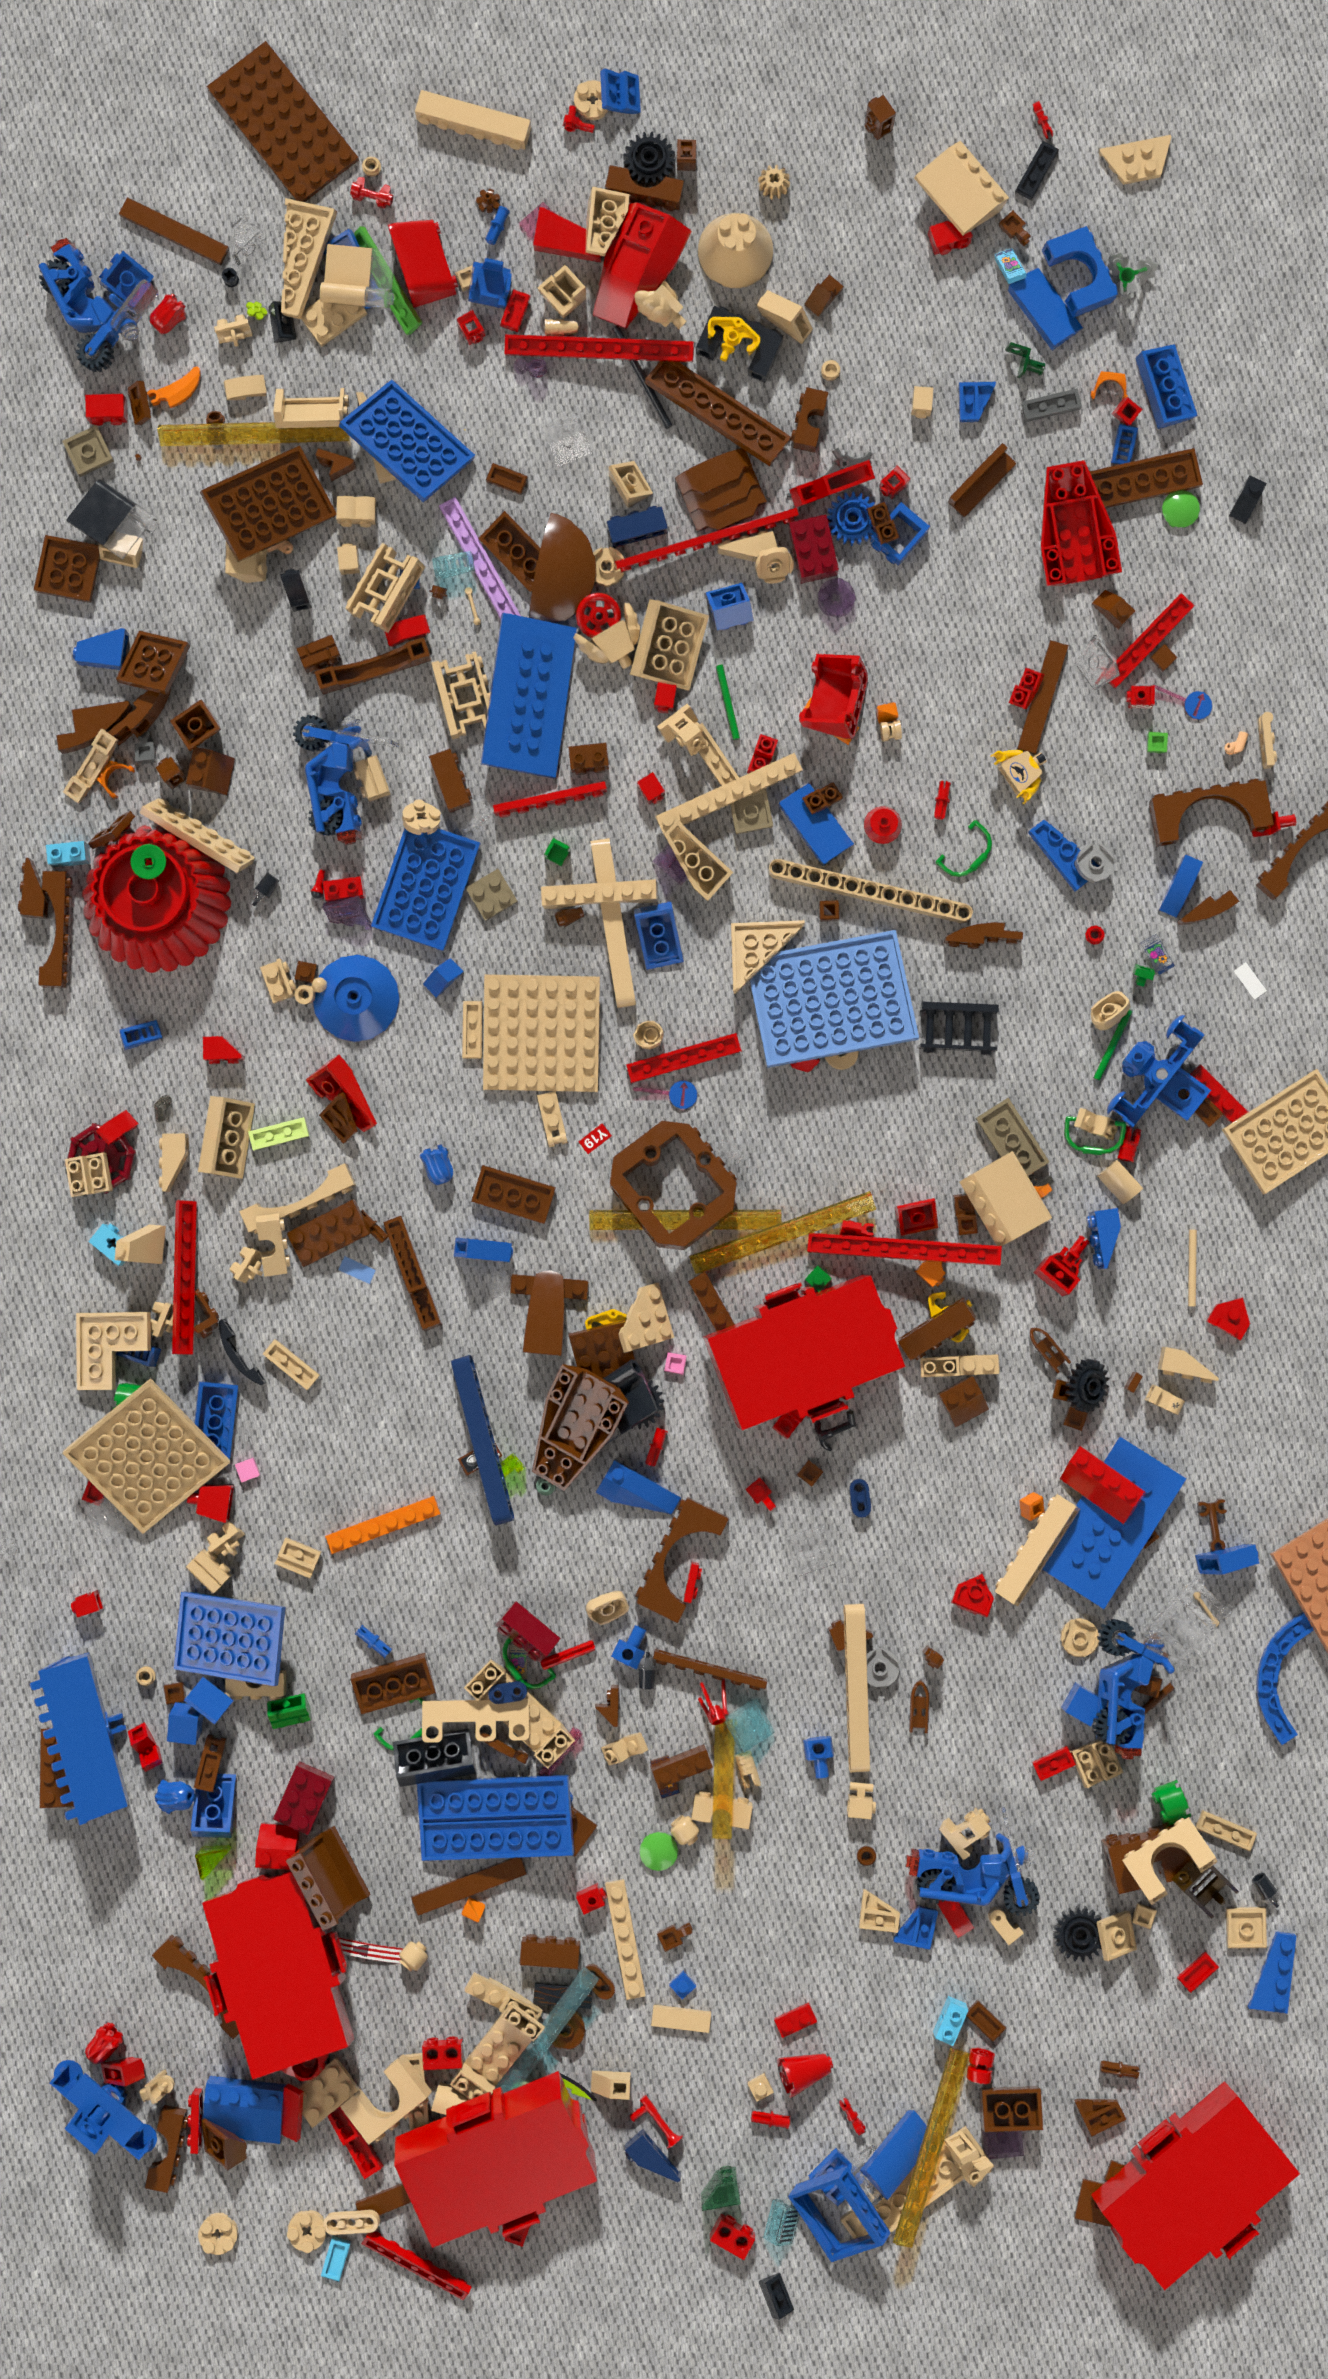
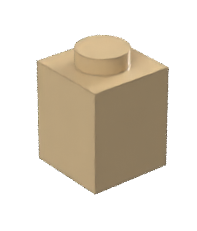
[911,386,933,419]
[337,544,360,575]

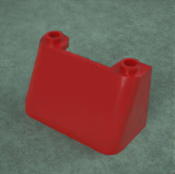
[388,219,458,308]
[799,654,868,739]

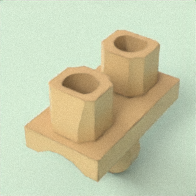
[214,314,253,347]
[229,1247,263,1283]
[151,1302,173,1337]
[207,1522,245,1556]
[139,2069,175,2104]

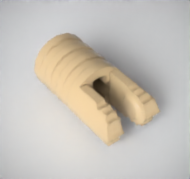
[545,319,579,337]
[735,1751,761,1789]

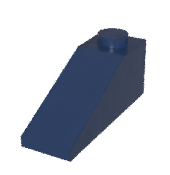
[625,2129,681,2182]

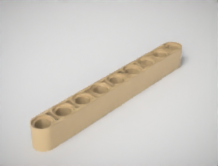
[590,838,636,1008]
[843,1604,870,1773]

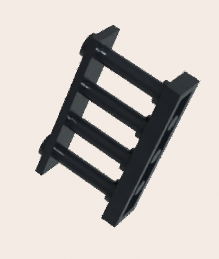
[919,1001,999,1055]

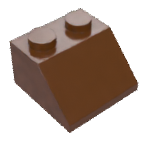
[170,699,221,751]
[186,747,235,796]
[937,1375,989,1428]

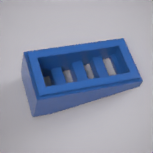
[1111,424,1138,465]
[119,1020,162,1050]
[116,1345,161,1367]

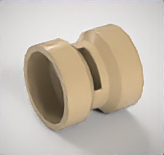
[880,720,902,742]

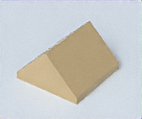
[608,461,653,508]

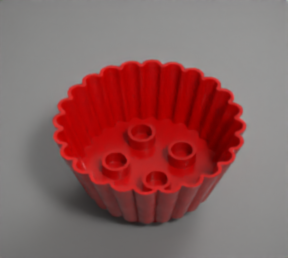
[82,825,231,973]

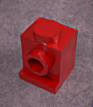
[1125,685,1155,709]

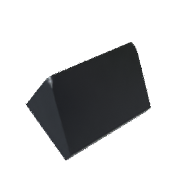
[268,301,297,343]
[758,2273,794,2320]

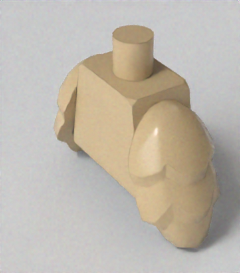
[634,280,686,330]
[573,603,640,669]

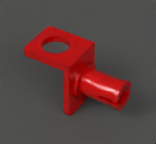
[1252,811,1296,837]

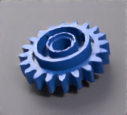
[827,492,875,546]

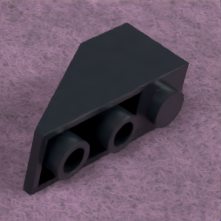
[280,569,312,612]

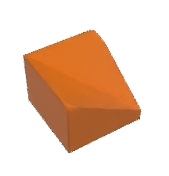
[876,702,898,724]
[1019,1492,1045,1521]
[461,1897,485,1922]

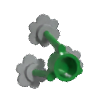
[1107,253,1158,302]

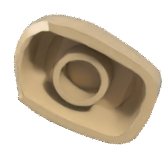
[1091,991,1131,1031]
[586,1591,629,1625]

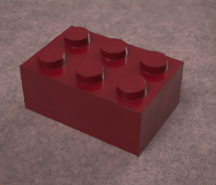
[788,514,839,584]
[495,1601,561,1662]
[273,1761,335,1835]

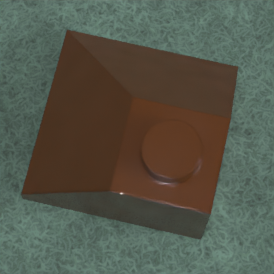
[201,2118,247,2171]

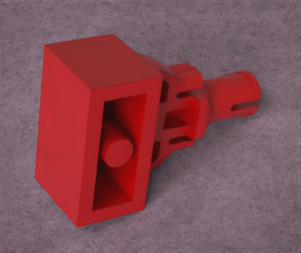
[1033,1235,1089,1297]

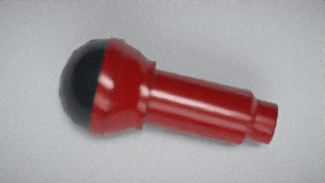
[311,869,325,899]

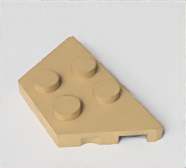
[1099,135,1171,185]

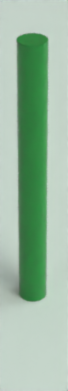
[716,664,740,740]
[1093,1010,1133,1081]

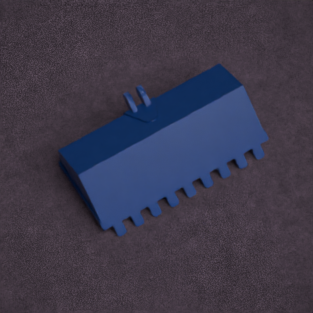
[30,1652,129,1825]

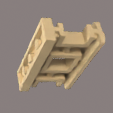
[345,543,425,633]
[432,651,491,740]

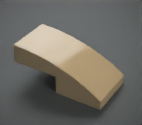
[223,375,267,400]

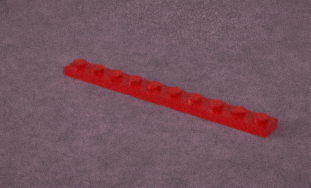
[504,334,694,362]
[613,508,799,573]
[807,1233,1002,1266]

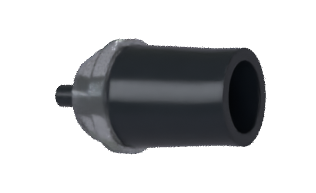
[252,872,279,906]
[638,1652,657,1690]
[1252,1873,1280,1908]

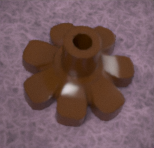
[476,189,500,213]

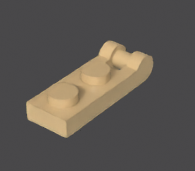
[1258,712,1277,769]
[537,1091,568,1148]

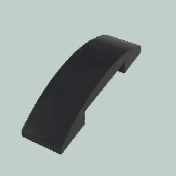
[219,1319,267,1385]

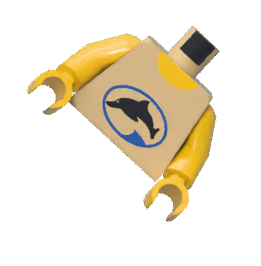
[990,750,1047,804]

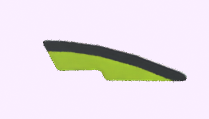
[560,2073,597,2101]

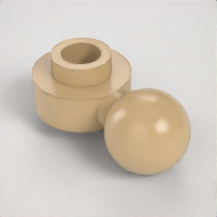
[295,977,327,1004]

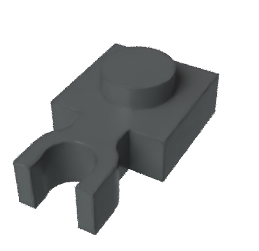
[134,730,156,764]

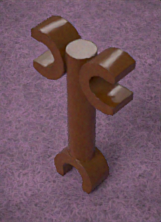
[1197,1499,1227,1551]

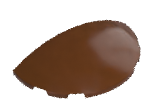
[529,513,596,623]

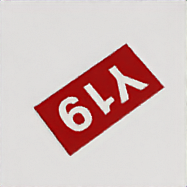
[578,1123,612,1154]

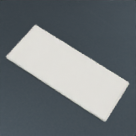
[1234,963,1267,999]

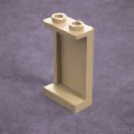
[273,388,350,428]

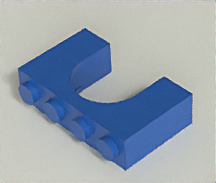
[1042,226,1118,318]

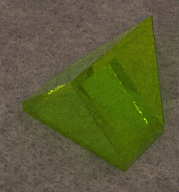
[195,1845,232,1881]

